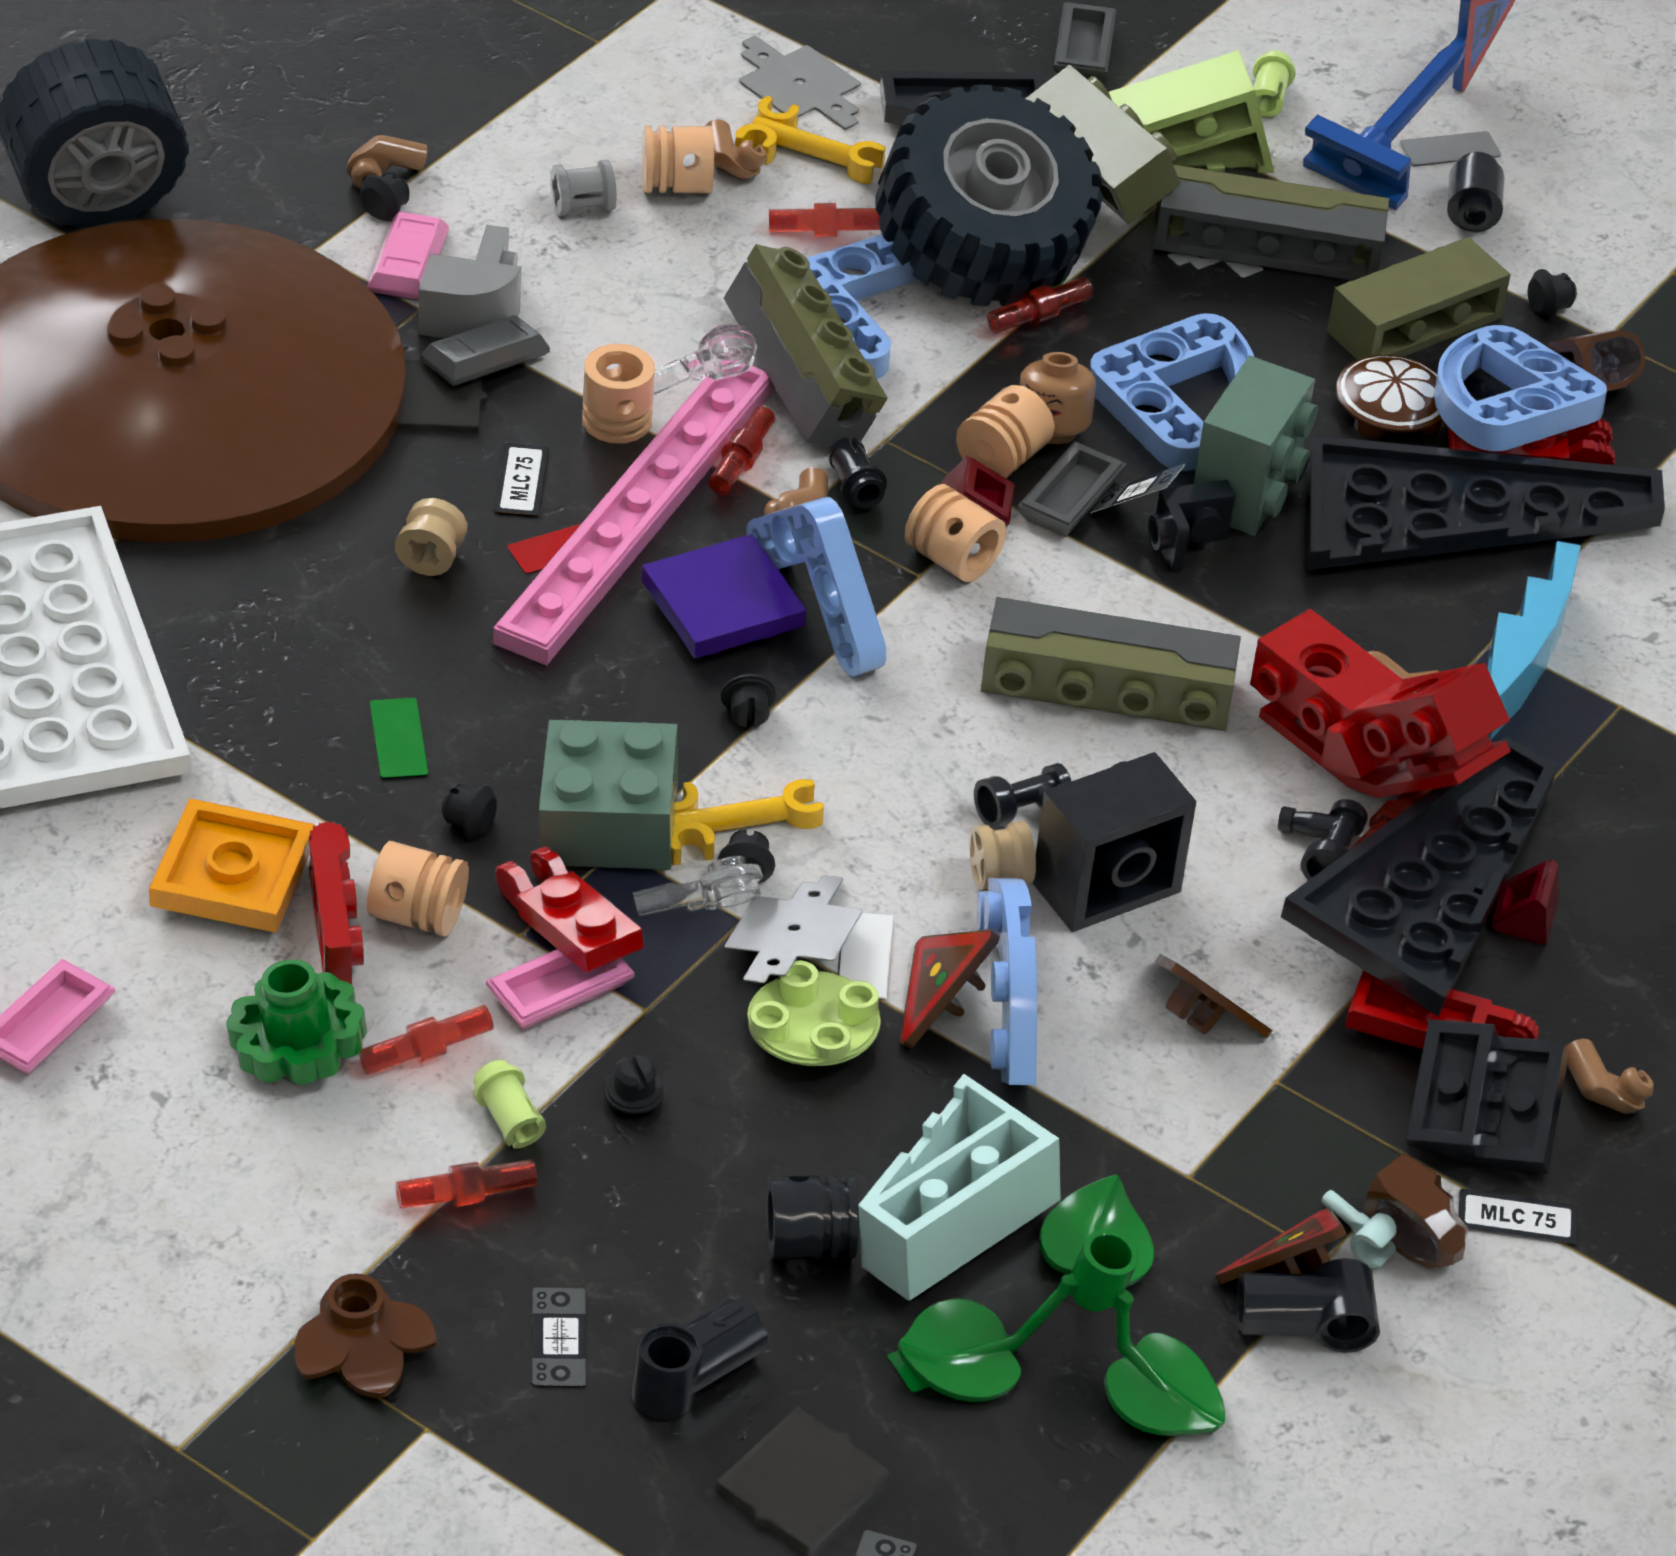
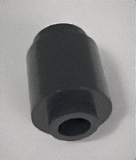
[1447,152,1505,232]

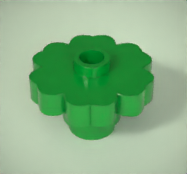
[226,959,367,1085]

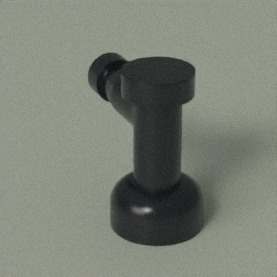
[974,763,1071,829]
[1278,799,1368,881]

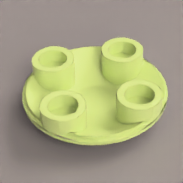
[747,960,881,1066]

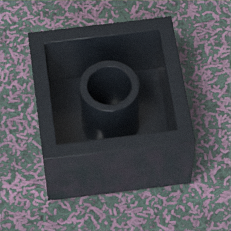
[1033,752,1197,933]

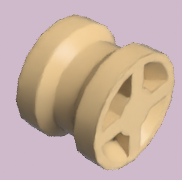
[395,498,467,576]
[969,821,1036,890]

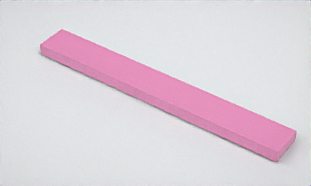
[493,356,775,666]

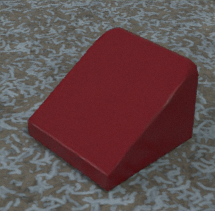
[941,455,1015,527]

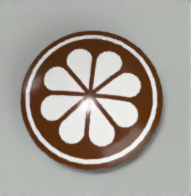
[1336,355,1444,438]

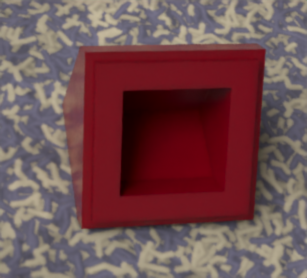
[1491,859,1559,945]

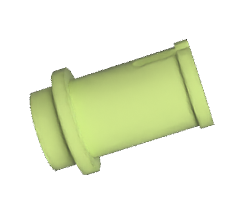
[1253,50,1296,117]
[473,1060,546,1149]

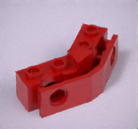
[1250,609,1511,798]

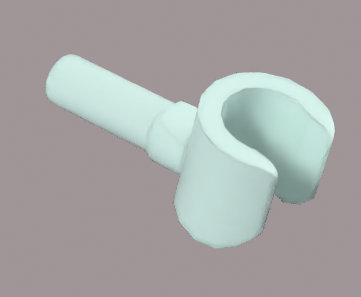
[1322,1190,1396,1269]

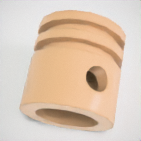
[642,126,714,194]
[582,344,655,444]
[956,385,1055,478]
[904,484,1007,583]
[367,841,469,936]

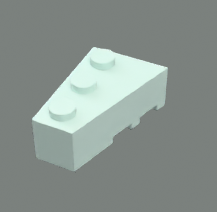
[858,1074,1061,1301]

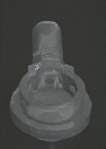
[654,324,757,395]
[633,856,763,917]

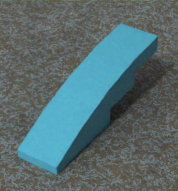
[1487,541,1581,740]

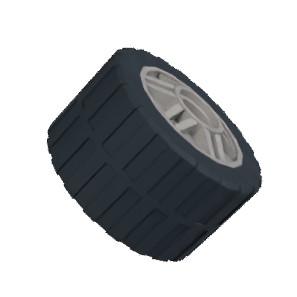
[0,39,189,228]

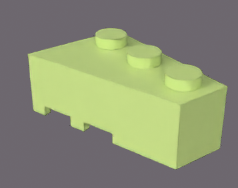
[1109,50,1274,173]

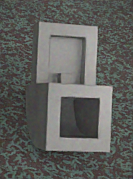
[418,225,522,338]

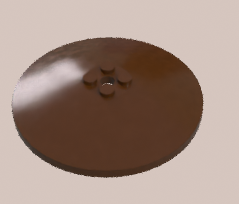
[0,219,406,543]

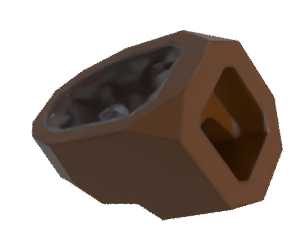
[1547,329,1646,391]
[1363,1153,1469,1268]

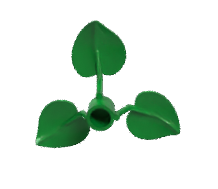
[897,1175,1225,1436]

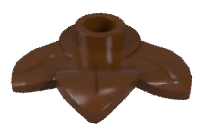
[295,1273,436,1398]

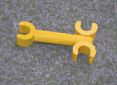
[735,96,886,184]
[671,779,824,866]

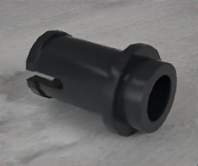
[828,437,887,509]

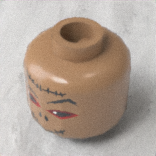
[1019,352,1096,444]

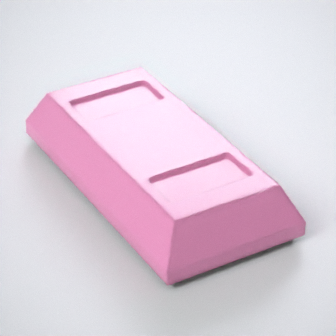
[367,212,449,300]
[486,949,634,1030]
[0,959,115,1075]

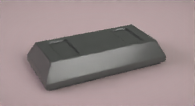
[1053,2,1116,81]
[420,315,550,386]
[1017,441,1126,537]

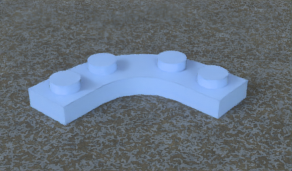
[977,878,1037,1085]

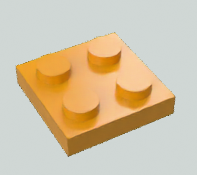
[149,798,315,933]

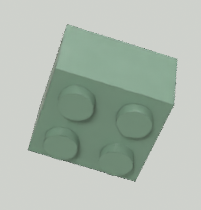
[1194,355,1318,536]
[539,720,678,870]

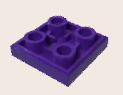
[641,534,807,659]

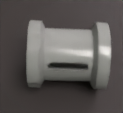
[550,159,617,216]

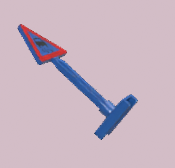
[1303,0,1516,210]

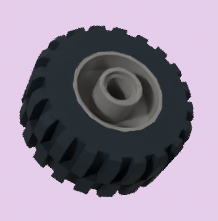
[875,85,1103,306]

